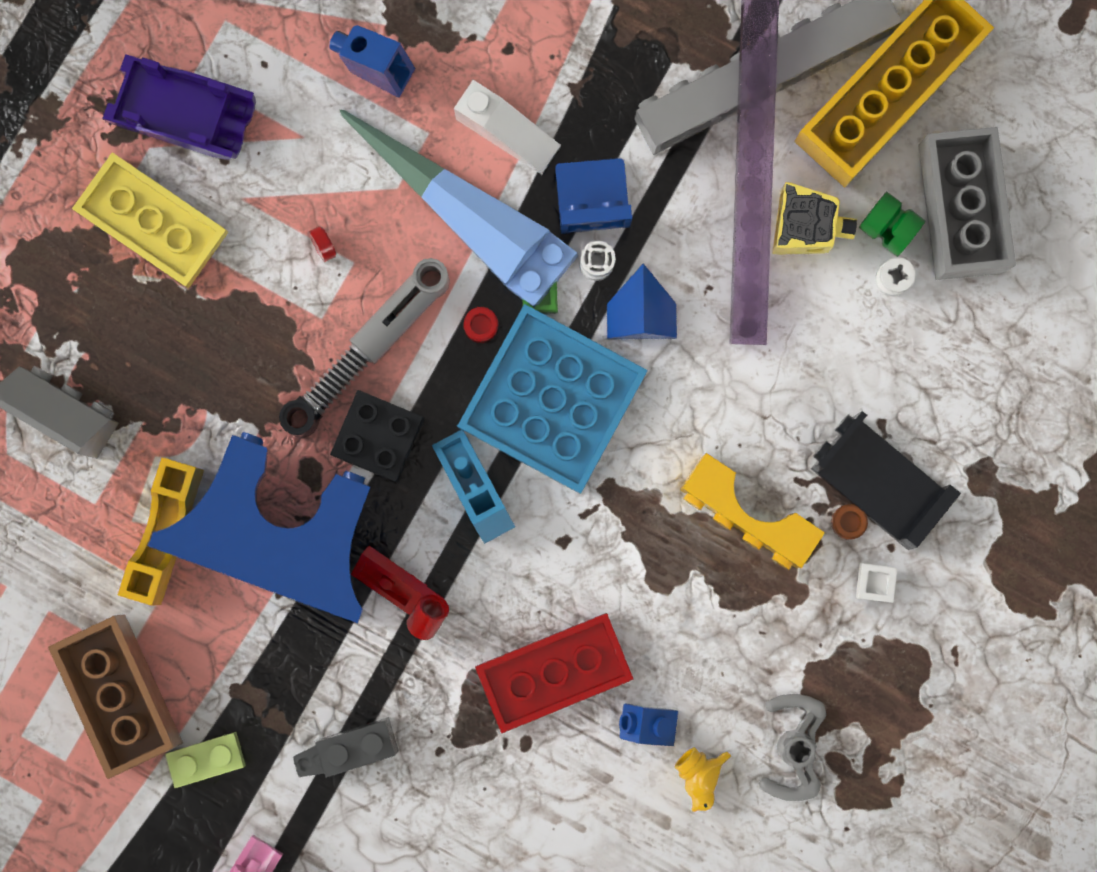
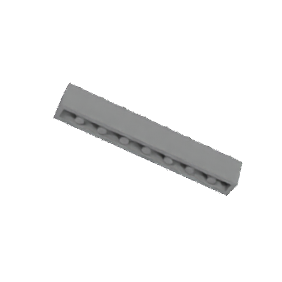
[634,0,902,155]

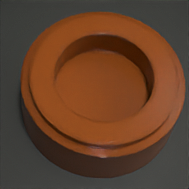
[831,504,868,540]

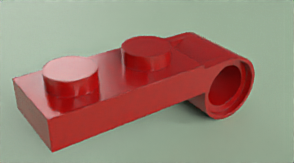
[351,546,449,640]

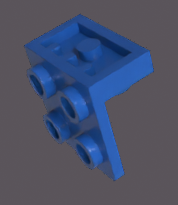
[555,158,632,233]

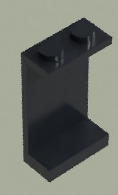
[811,411,961,550]

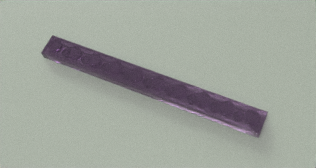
[729,0,779,345]

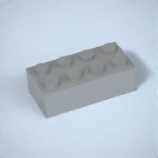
[918,127,1016,280]

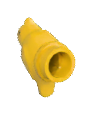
[674,747,731,812]

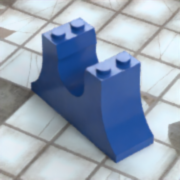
[148,432,370,623]

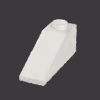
[454,80,561,175]

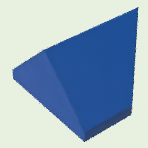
[607,263,677,339]

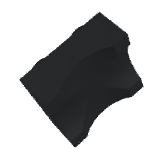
[330,390,425,483]

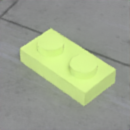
[165,732,246,788]

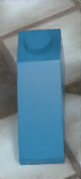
[432,430,515,544]

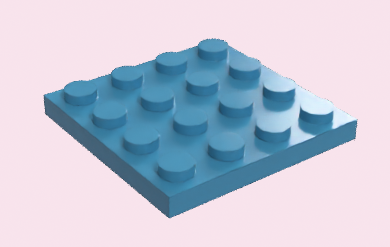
[457,304,648,494]

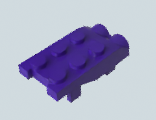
[102,54,256,160]

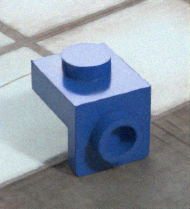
[619,703,678,746]

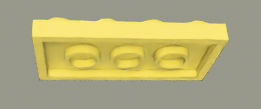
[72,152,229,289]

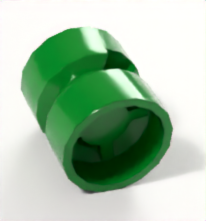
[858,191,926,257]

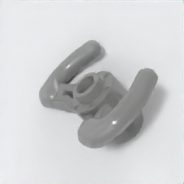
[759,694,826,801]

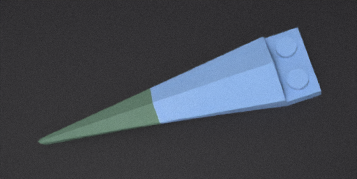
[340,110,578,307]

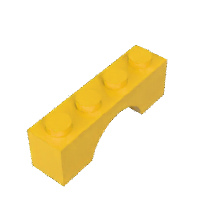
[680,453,825,570]
[117,457,204,606]

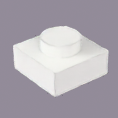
[856,563,897,603]

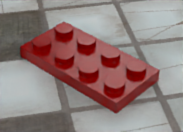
[475,613,634,734]

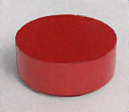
[308,226,337,263]
[463,307,499,343]

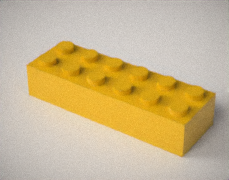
[794,0,994,188]

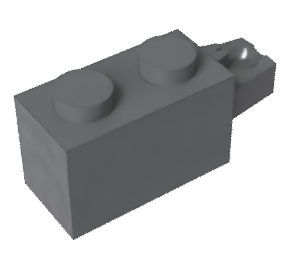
[293,717,399,777]

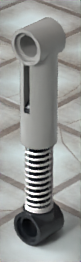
[279,258,450,438]

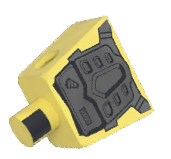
[772,182,857,255]

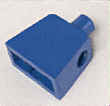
[329,25,416,98]

